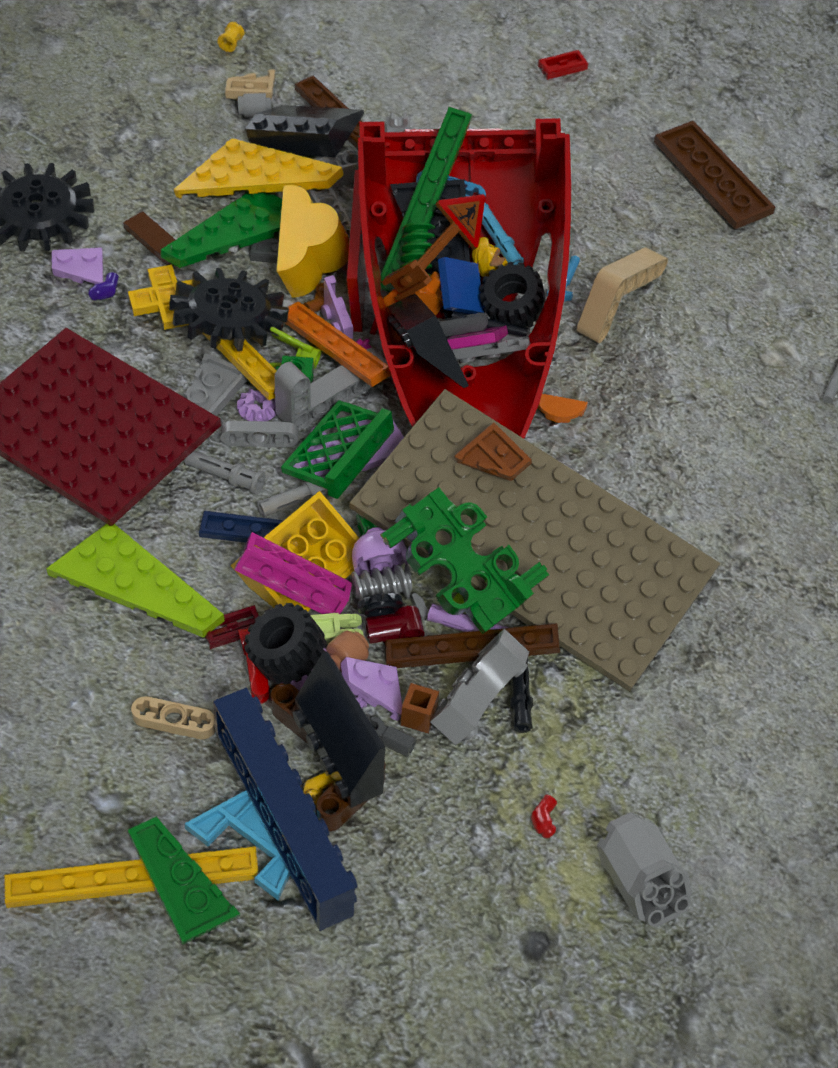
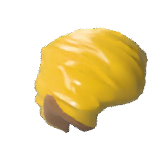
[472,237,508,277]

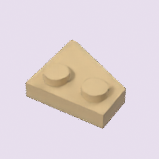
[225,70,275,101]

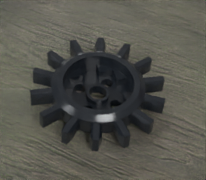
[0,163,95,252]
[169,268,289,351]

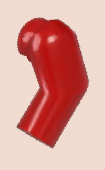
[531,794,557,839]

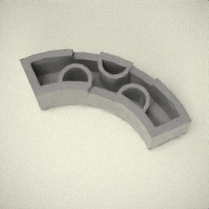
[430,629,529,745]

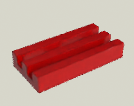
[538,50,589,80]

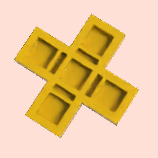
[128,265,192,330]

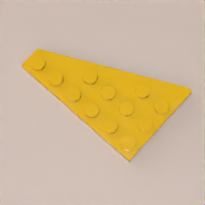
[174,138,344,198]

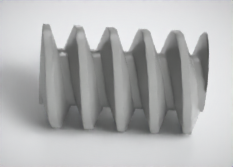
[351,564,412,601]

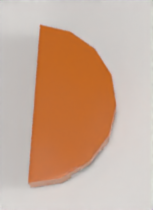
[538,393,588,423]

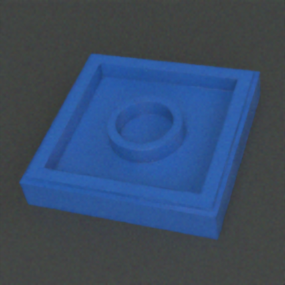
[438,257,484,314]

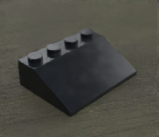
[245,105,364,158]
[387,293,469,388]
[293,651,385,808]

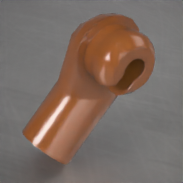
[304,283,324,313]

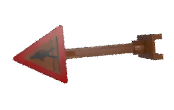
[382,194,486,301]

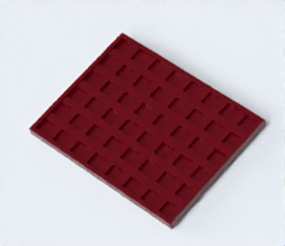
[0,328,221,526]

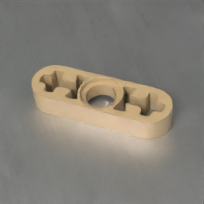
[131,696,215,739]

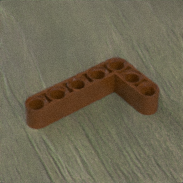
[271,683,386,831]

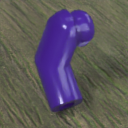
[88,272,119,301]

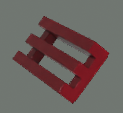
[205,605,259,649]

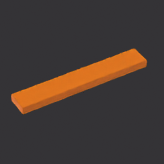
[284,301,391,387]

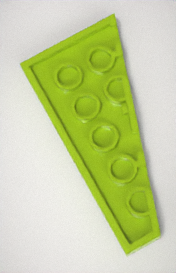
[46,524,225,638]

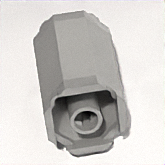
[597,812,692,927]

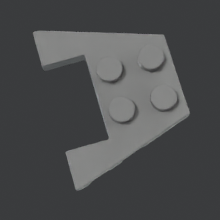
[452,328,531,363]

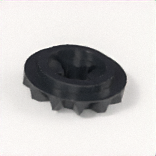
[358,592,403,617]

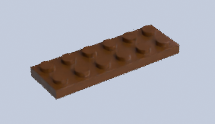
[654,121,775,229]

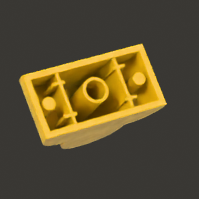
[277,185,350,298]

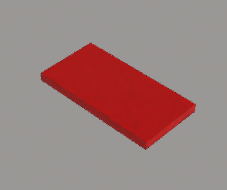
[347,170,367,332]

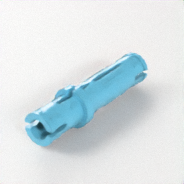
[482,203,524,265]

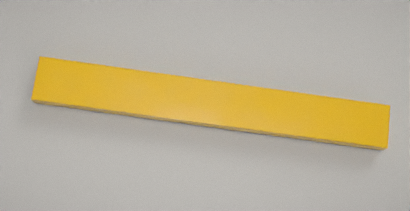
[4,846,259,908]

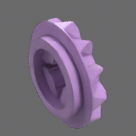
[237,388,276,421]

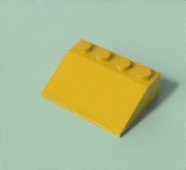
[230,491,359,612]

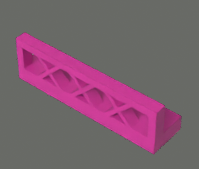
[234,532,352,614]

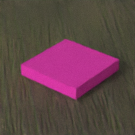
[447,325,508,349]

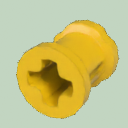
[217,22,245,52]

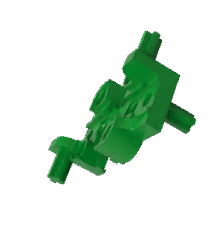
[380,487,549,634]

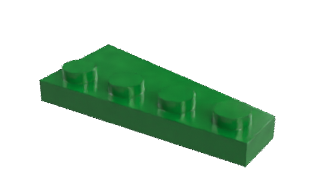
[128,816,240,945]

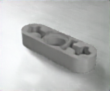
[220,421,299,448]

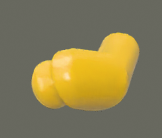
[303,773,335,807]

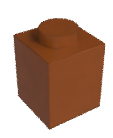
[401,683,439,734]

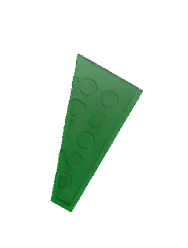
[161,192,282,268]

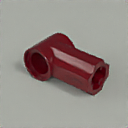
[365,606,425,644]

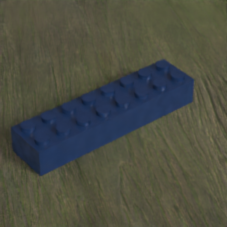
[213,687,358,932]

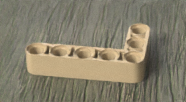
[577,247,668,343]

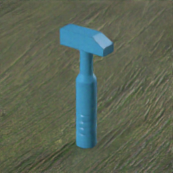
[547,255,580,301]

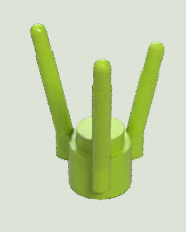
[270,327,321,369]

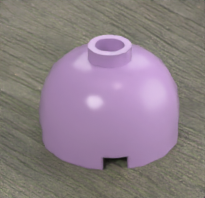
[352,527,409,577]

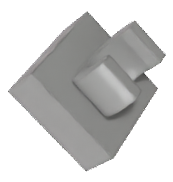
[386,113,410,132]

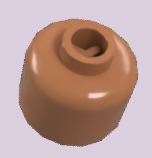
[326,630,369,672]

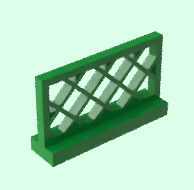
[281,400,394,499]

